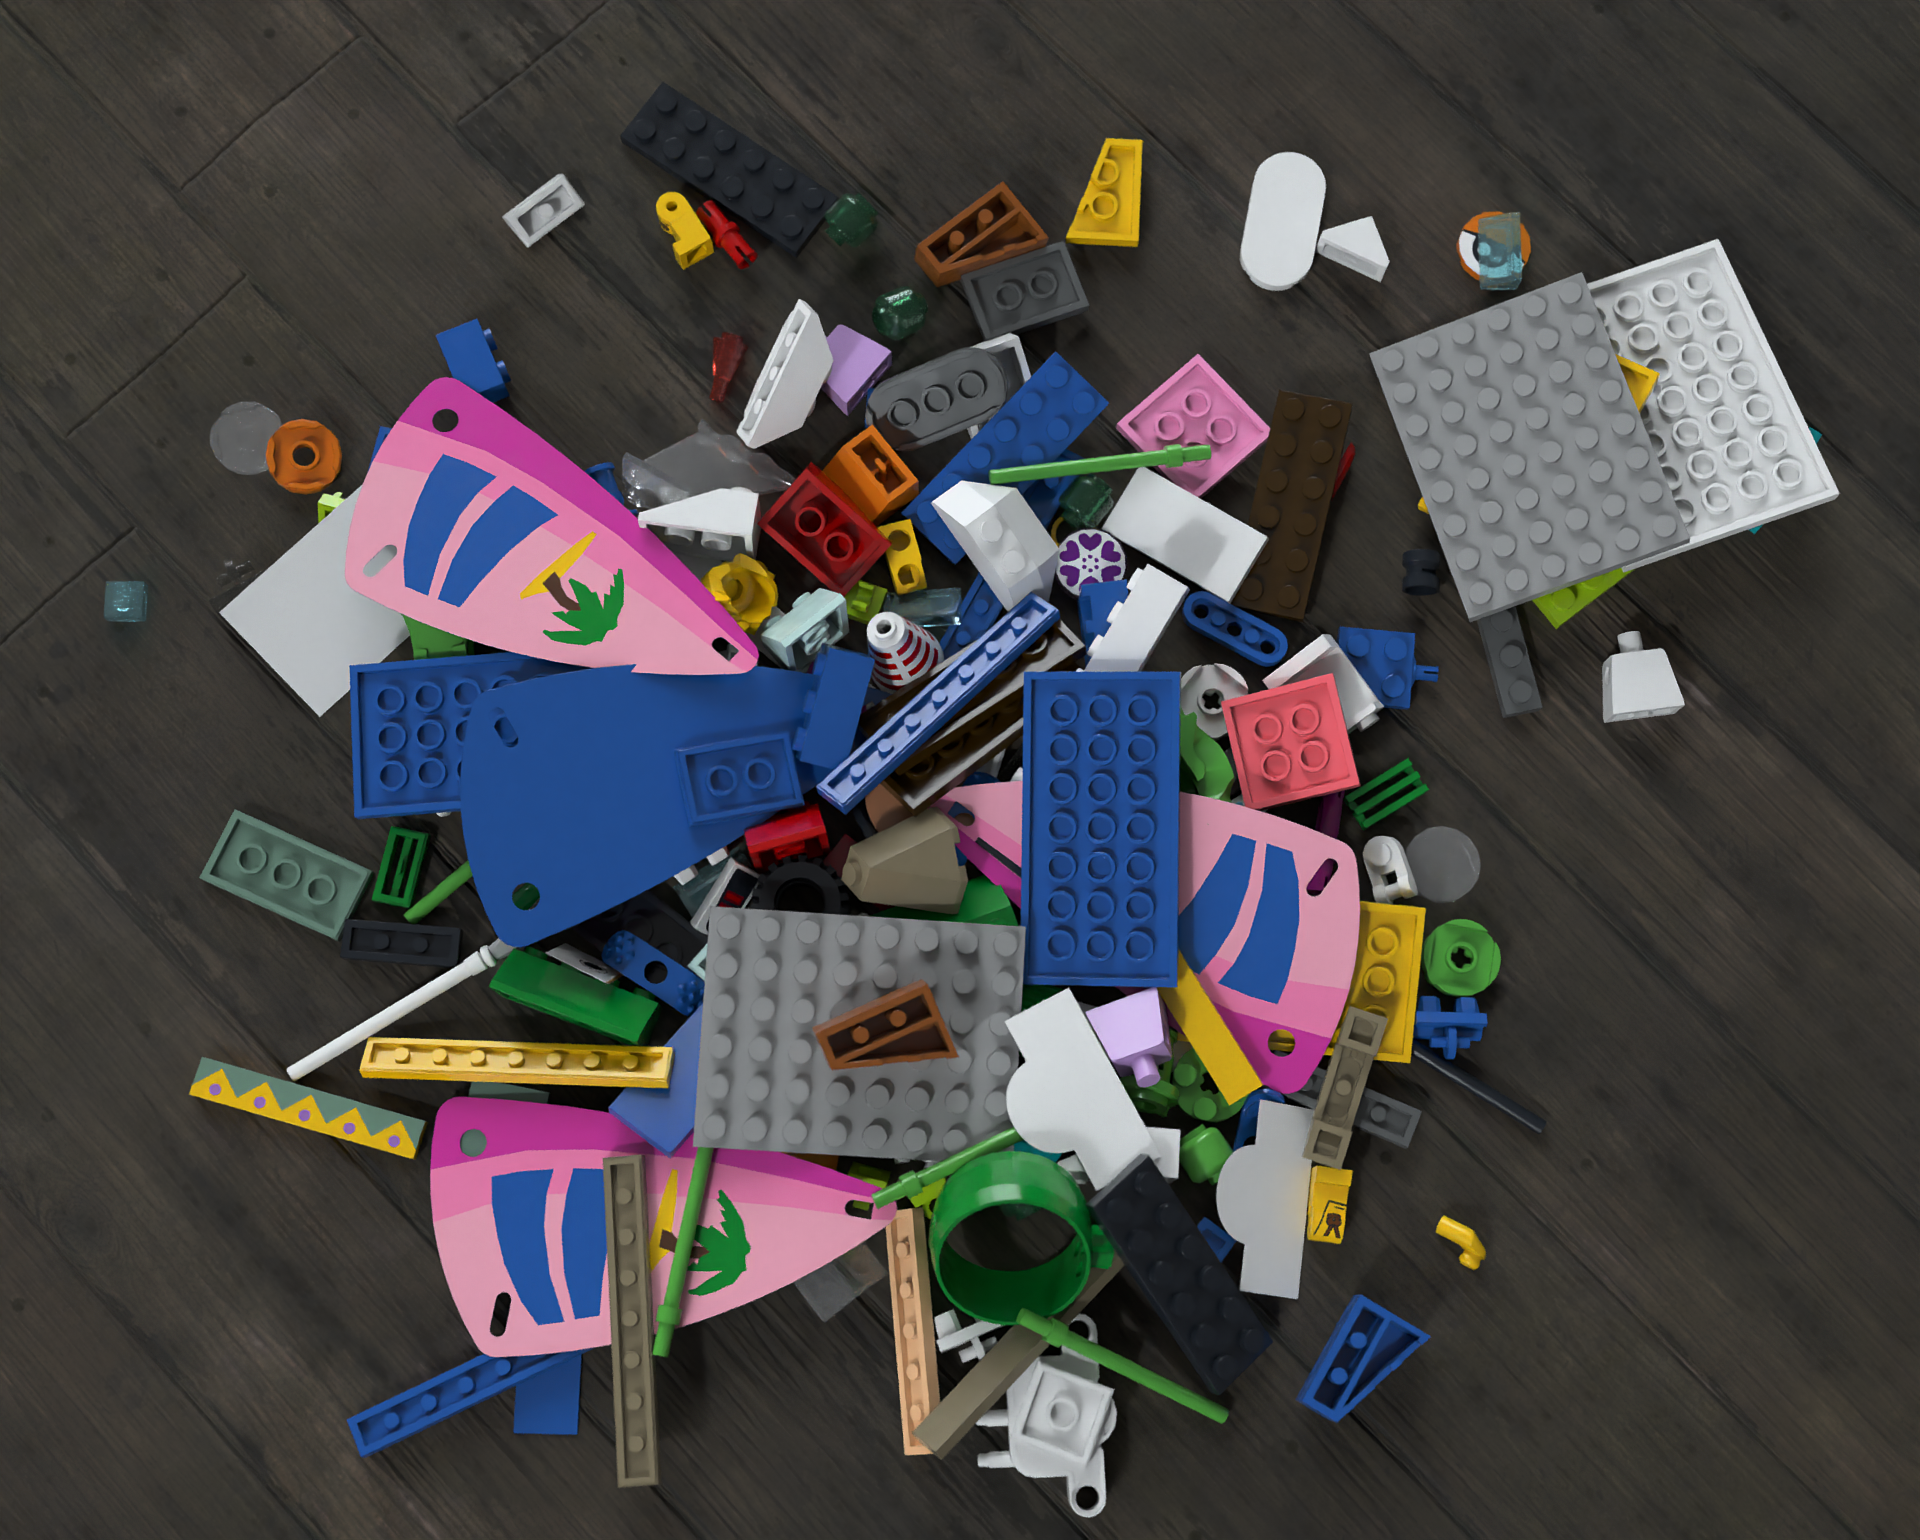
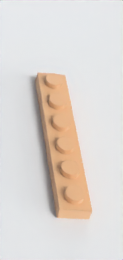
[886,1208,940,1455]

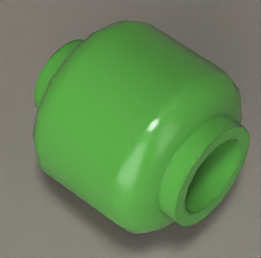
[1179,1124,1234,1185]

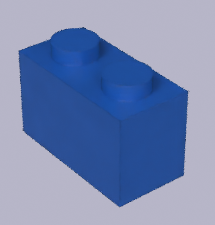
[436,319,511,403]

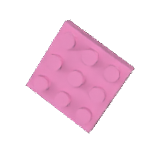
[1116,354,1270,499]

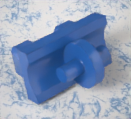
[1413,996,1488,1059]

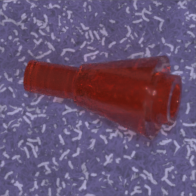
[709,332,749,403]

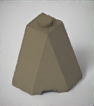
[841,807,968,914]

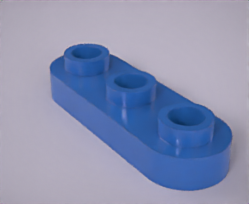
[1182,591,1288,667]

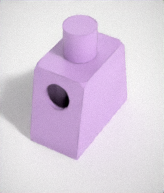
[821,324,892,416]
[1086,987,1172,1087]

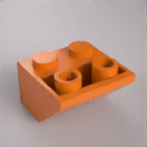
[822,424,919,527]

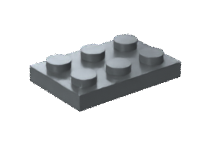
[961,241,1089,342]

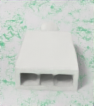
[1602,631,1685,723]

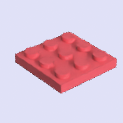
[1221,673,1361,811]

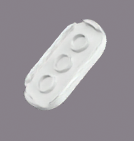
[1240,152,1326,291]

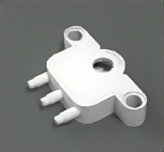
[976,1314,1117,1517]

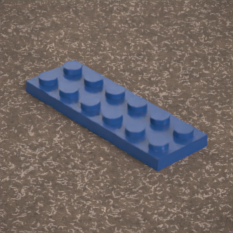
[901,351,1109,566]

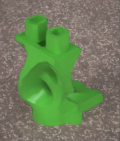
[1180,708,1234,824]

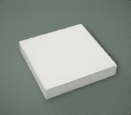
[1010,1360,1114,1468]

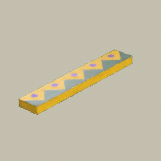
[189,1057,428,1160]

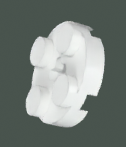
[1181,663,1248,741]

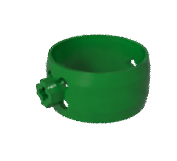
[929,1151,1114,1325]

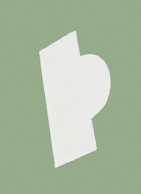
[1004,988,1161,1191]
[1216,1099,1314,1299]

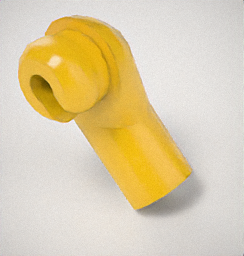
[1436,1215,1486,1270]

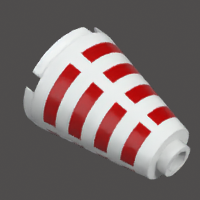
[867,612,944,694]

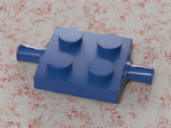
[1337,626,1439,710]

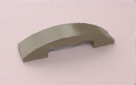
[1302,1006,1388,1170]

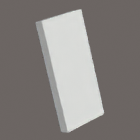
[1102,467,1269,603]

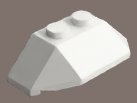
[736,299,834,449]
[931,481,1060,612]

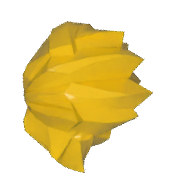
[701,553,778,635]

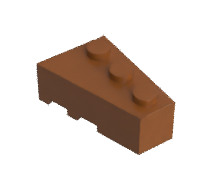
[914,181,1049,287]
[812,979,959,1070]

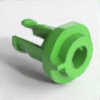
[1120,1029,1180,1117]

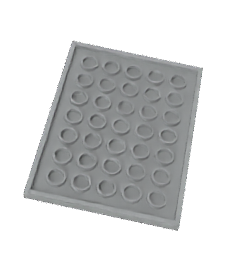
[1369,272,1690,622]
[693,906,1026,1161]

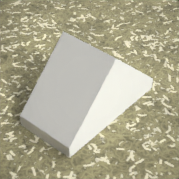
[1315,216,1390,282]

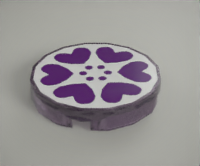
[1054,528,1127,600]

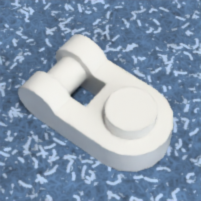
[1363,836,1418,904]

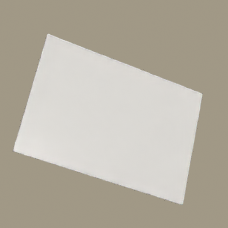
[219,484,410,717]

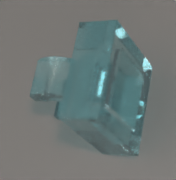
[104,581,148,622]

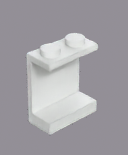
[1262,634,1384,734]

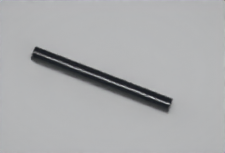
[1411,1039,1547,1135]

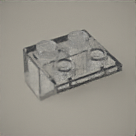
[793,1241,888,1323]

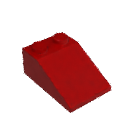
[757,462,892,597]
[744,801,831,874]

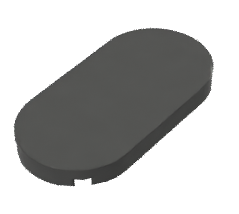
[865,347,1008,452]

